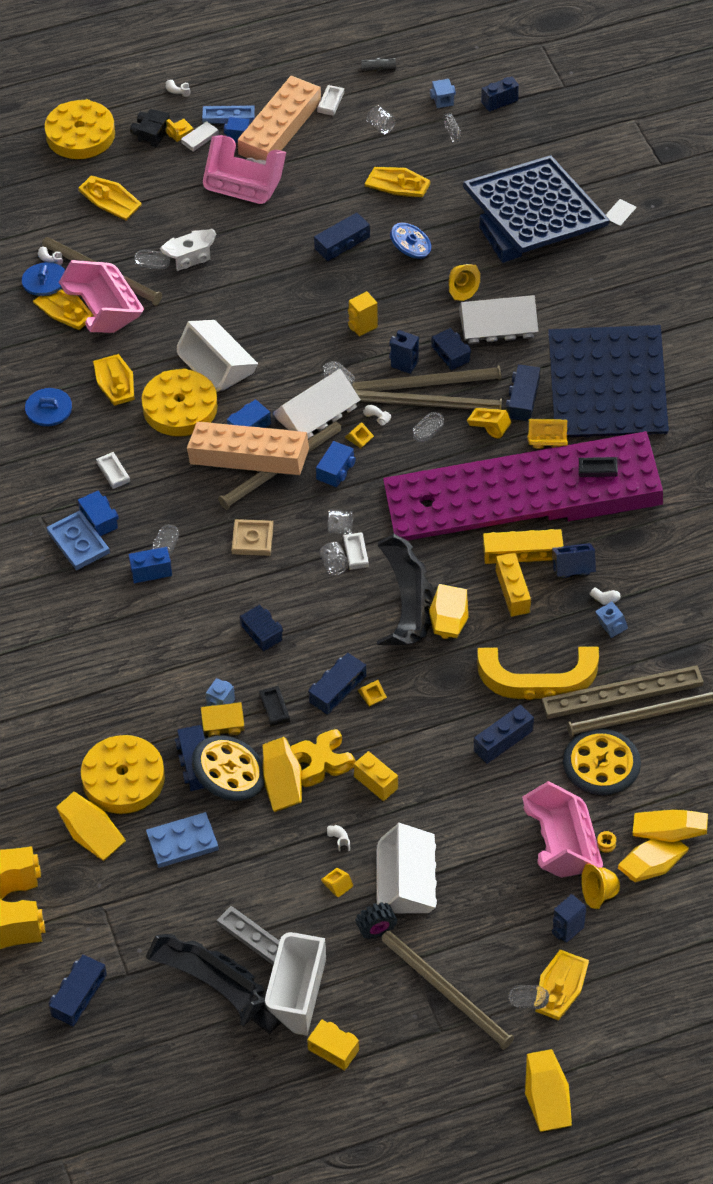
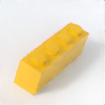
[483,529,563,564]

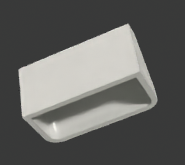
[459,295,538,344]
[177,320,258,392]
[273,369,361,439]
[377,823,437,913]
[265,932,326,1035]

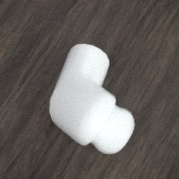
[590,587,621,605]

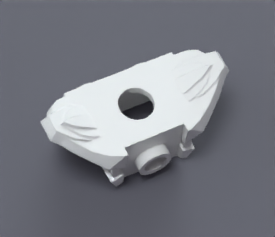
[160,229,217,271]

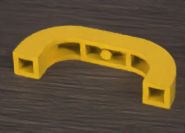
[477,647,599,700]

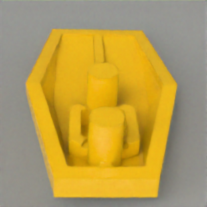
[365,167,430,197]
[79,176,142,221]
[33,290,94,330]
[93,354,135,406]
[429,584,468,639]
[263,737,302,812]
[56,792,126,861]
[633,810,708,842]
[618,839,689,882]
[535,950,589,1020]
[525,1049,572,1132]

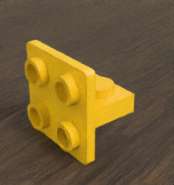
[527,419,568,448]

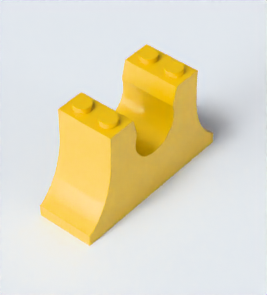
[0,847,45,949]

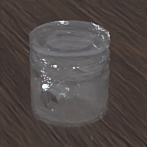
[367,105,396,134]
[328,509,353,534]
[319,542,349,575]

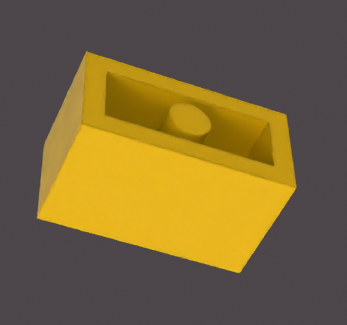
[348,291,378,336]
[201,702,244,737]
[354,751,398,801]
[307,1020,359,1071]

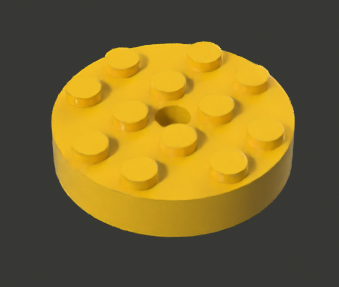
[45,99,115,159]
[142,369,218,436]
[81,735,165,814]

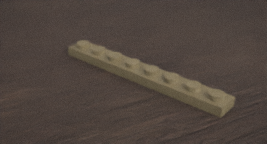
[542,666,704,719]

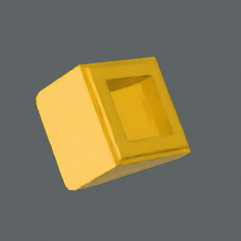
[345,422,374,448]
[358,680,387,706]
[321,868,353,897]

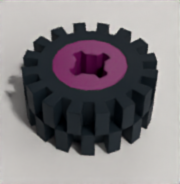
[355,902,397,939]

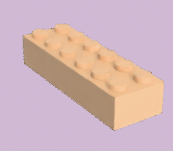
[238,76,321,160]
[187,422,309,475]

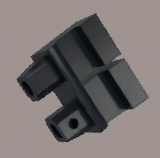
[130,109,170,147]

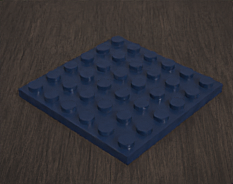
[463,155,610,253]
[548,325,669,437]

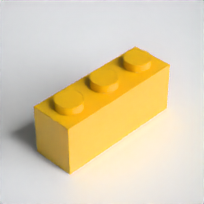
[496,553,531,617]

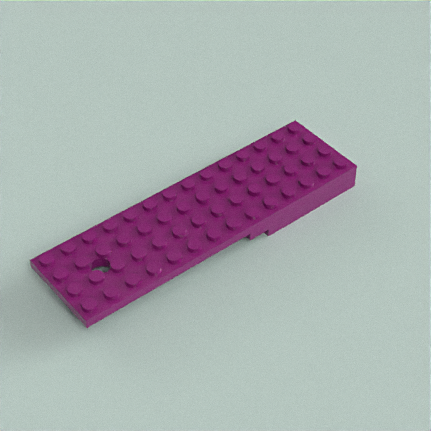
[383,431,663,541]

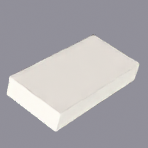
[317,85,344,116]
[181,121,219,152]
[96,452,130,489]
[343,533,369,570]

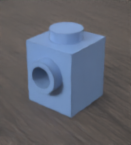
[430,79,456,108]
[595,602,628,638]
[206,678,235,706]

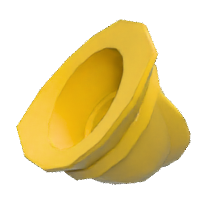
[449,264,480,301]
[582,864,620,909]

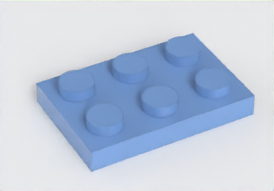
[46,510,110,570]
[146,812,219,868]

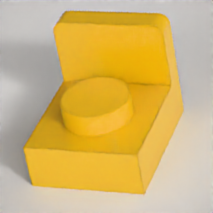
[166,119,194,142]

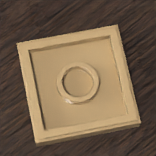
[232,519,274,556]

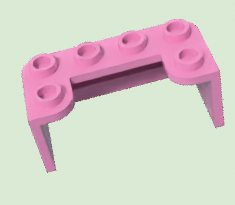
[203,135,286,204]
[59,260,144,333]
[522,781,603,878]

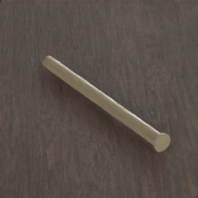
[42,237,162,305]
[352,365,501,391]
[355,390,502,410]
[218,421,341,510]
[567,692,713,738]
[382,931,514,1050]

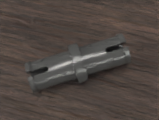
[361,58,396,71]

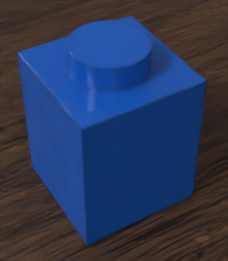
[224,117,250,143]

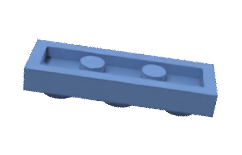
[202,106,255,123]

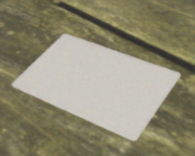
[606,199,636,226]

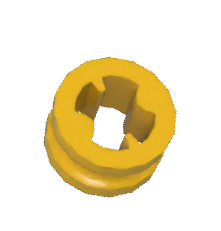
[597,831,616,853]

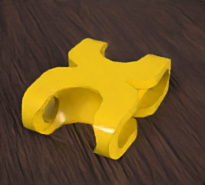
[291,729,356,787]

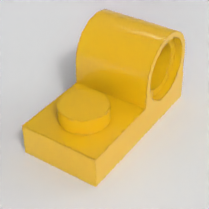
[467,408,511,439]

